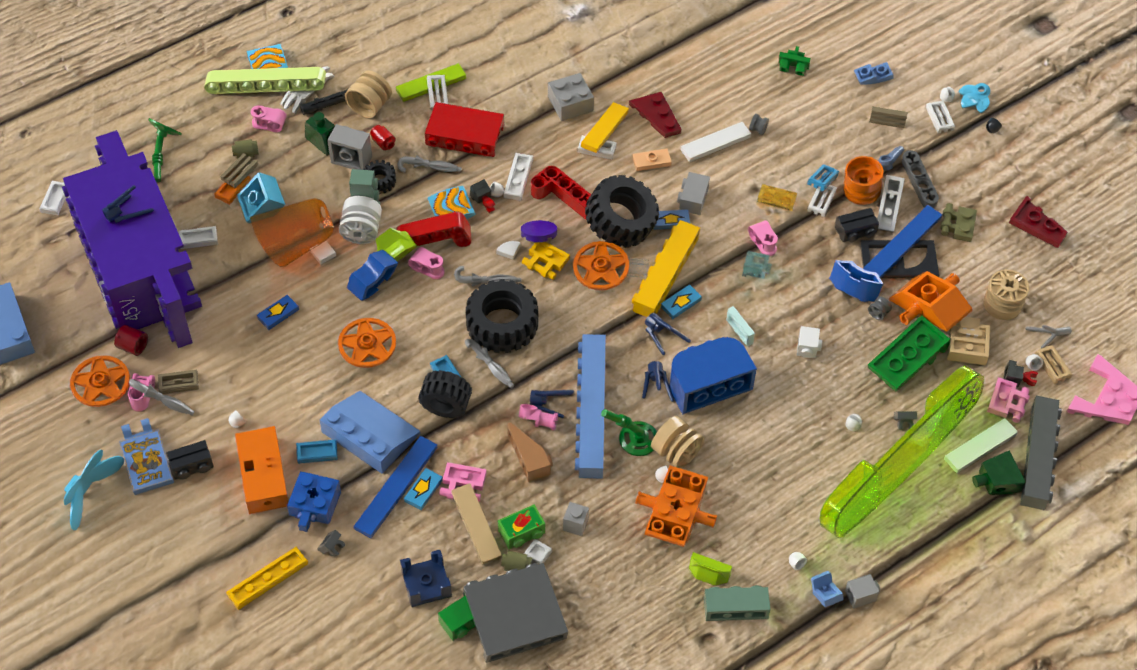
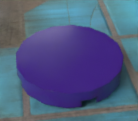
[521,220,557,242]

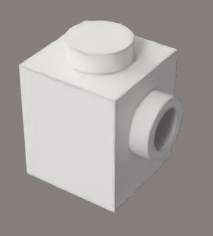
[797,326,822,358]

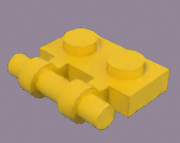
[521,242,570,280]

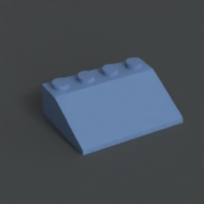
[320,391,421,474]

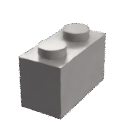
[677,172,710,215]

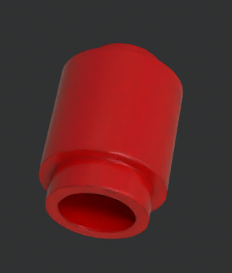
[370,125,396,150]

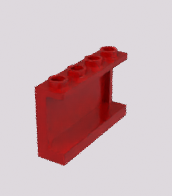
[425,102,505,157]

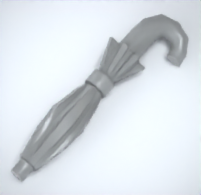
[397,155,462,173]
[454,266,521,287]
[465,339,514,388]
[129,379,194,415]

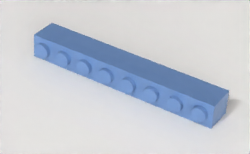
[575,334,606,479]

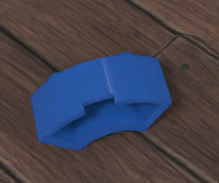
[347,250,398,301]
[829,260,883,302]

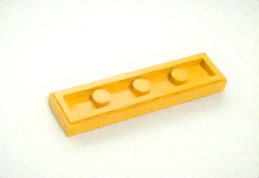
[581,102,629,153]
[226,546,308,610]

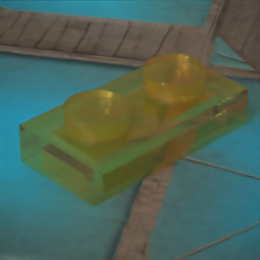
[757,184,797,211]

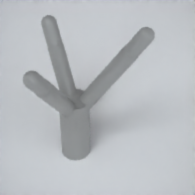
[1026,325,1072,349]

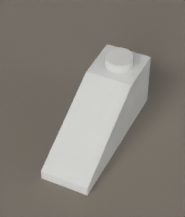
[877,175,905,232]

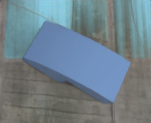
[854,62,894,85]

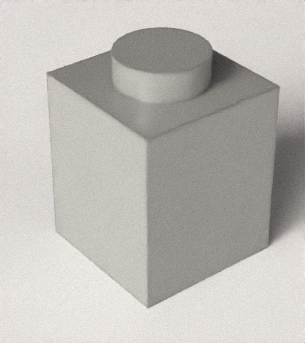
[563,502,589,536]
[845,574,880,609]

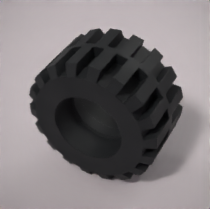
[418,370,472,418]

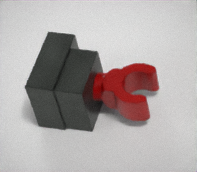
[470,179,496,213]
[1003,360,1038,388]

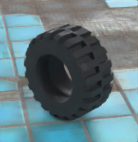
[585,175,659,248]
[466,279,538,353]

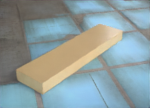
[451,483,502,565]

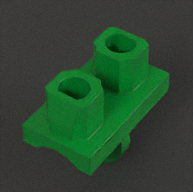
[779,46,811,76]

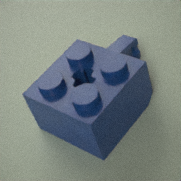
[287,471,341,532]

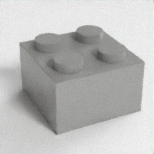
[548,73,594,121]
[328,124,372,170]

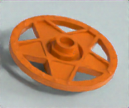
[573,241,629,290]
[338,318,396,368]
[70,355,130,407]

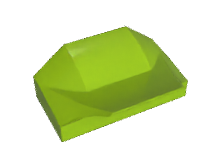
[375,228,417,262]
[689,552,732,586]

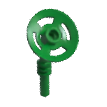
[148,118,182,183]
[601,409,657,456]

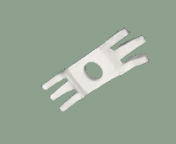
[280,66,334,113]

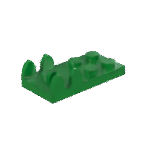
[868,315,950,392]

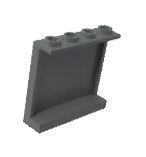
[463,563,568,663]

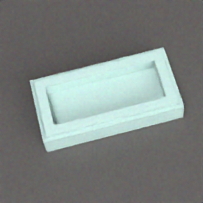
[726,306,755,347]

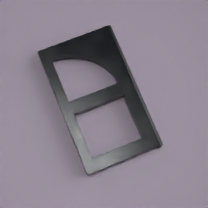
[860,240,940,278]

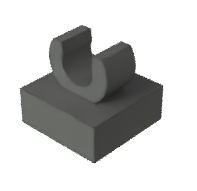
[894,411,917,429]
[317,530,345,557]

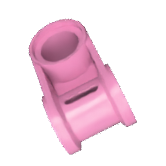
[251,105,287,132]
[748,220,778,256]
[408,247,445,279]
[128,373,155,412]

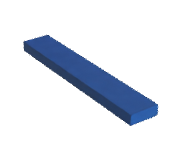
[863,205,943,279]
[354,436,438,538]

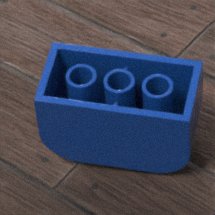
[670,337,757,415]

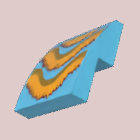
[247,44,288,69]
[428,186,476,219]

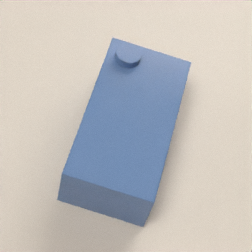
[0,282,35,365]

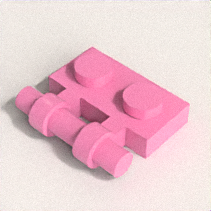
[987,377,1029,423]
[440,462,487,502]

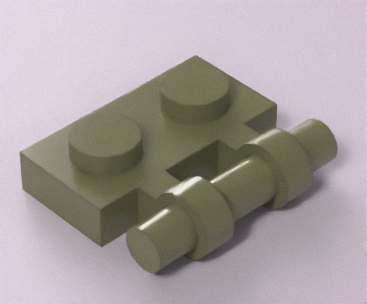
[940,203,977,242]

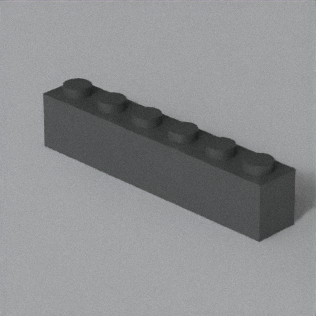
[1020,395,1062,510]

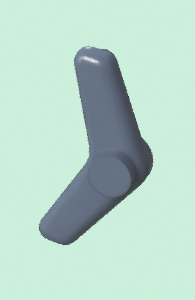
[878,146,904,170]

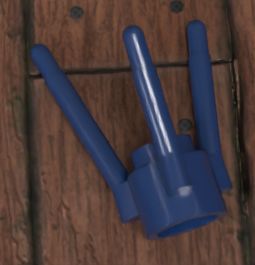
[102,185,154,224]
[645,313,691,355]
[642,361,674,402]
[530,390,574,418]

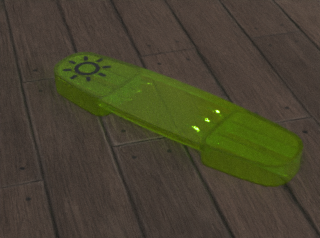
[820,365,984,538]

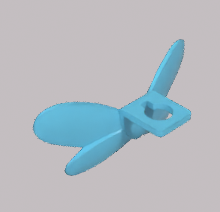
[64,450,124,530]

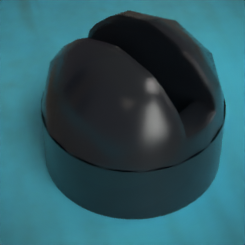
[986,118,1002,133]

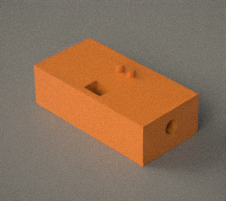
[235,426,289,514]

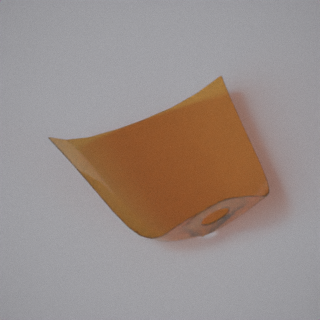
[250,198,334,267]

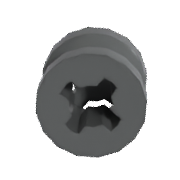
[749,114,769,135]
[868,296,892,320]

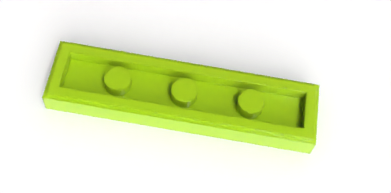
[396,63,466,102]

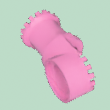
[519,404,558,430]

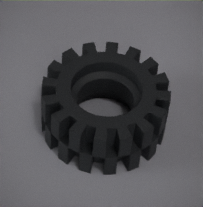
[363,160,396,194]

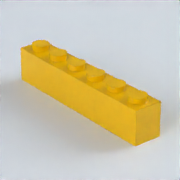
[632,220,700,317]

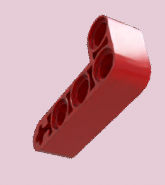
[531,166,591,219]
[396,212,471,247]

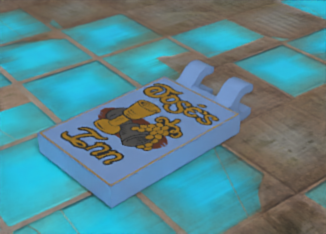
[119,418,174,495]

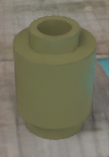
[232,139,259,159]
[501,550,532,572]

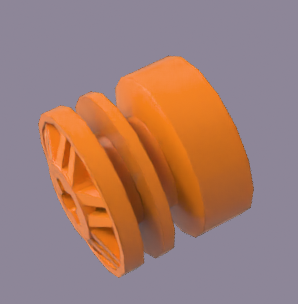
[843,156,884,205]

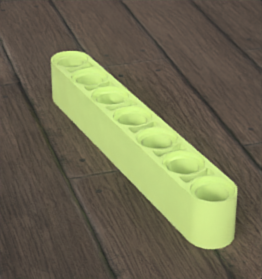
[204,67,326,94]

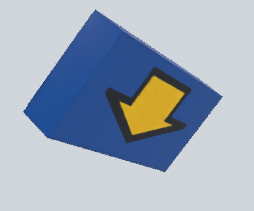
[257,295,299,330]

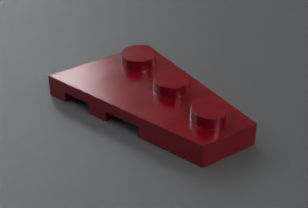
[629,91,682,138]
[1009,196,1068,248]

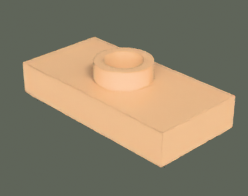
[632,149,672,171]

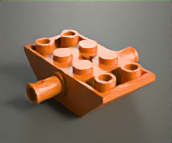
[889,271,972,332]
[635,465,717,547]

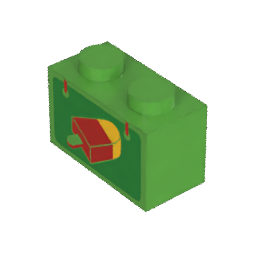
[498,504,545,549]

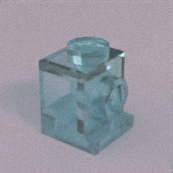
[742,251,772,279]

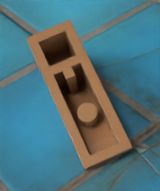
[507,423,553,482]

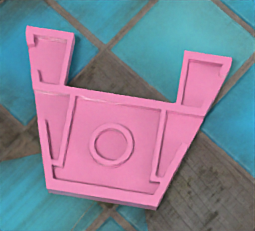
[1067,354,1137,425]

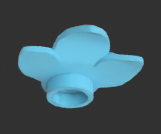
[958,83,990,113]

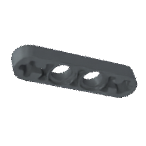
[902,150,939,208]

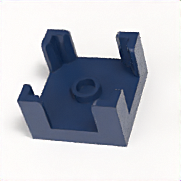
[400,549,452,607]

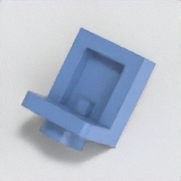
[811,571,843,607]

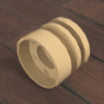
[345,70,392,118]
[983,269,1029,320]
[651,416,704,469]

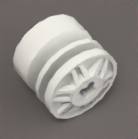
[339,196,382,244]

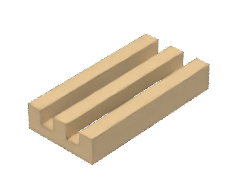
[1035,345,1072,384]

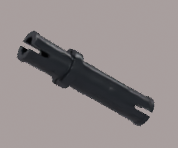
[300,89,348,115]

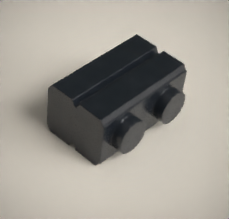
[835,208,879,242]
[166,440,214,480]

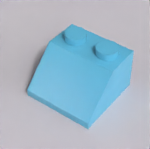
[237,172,285,223]

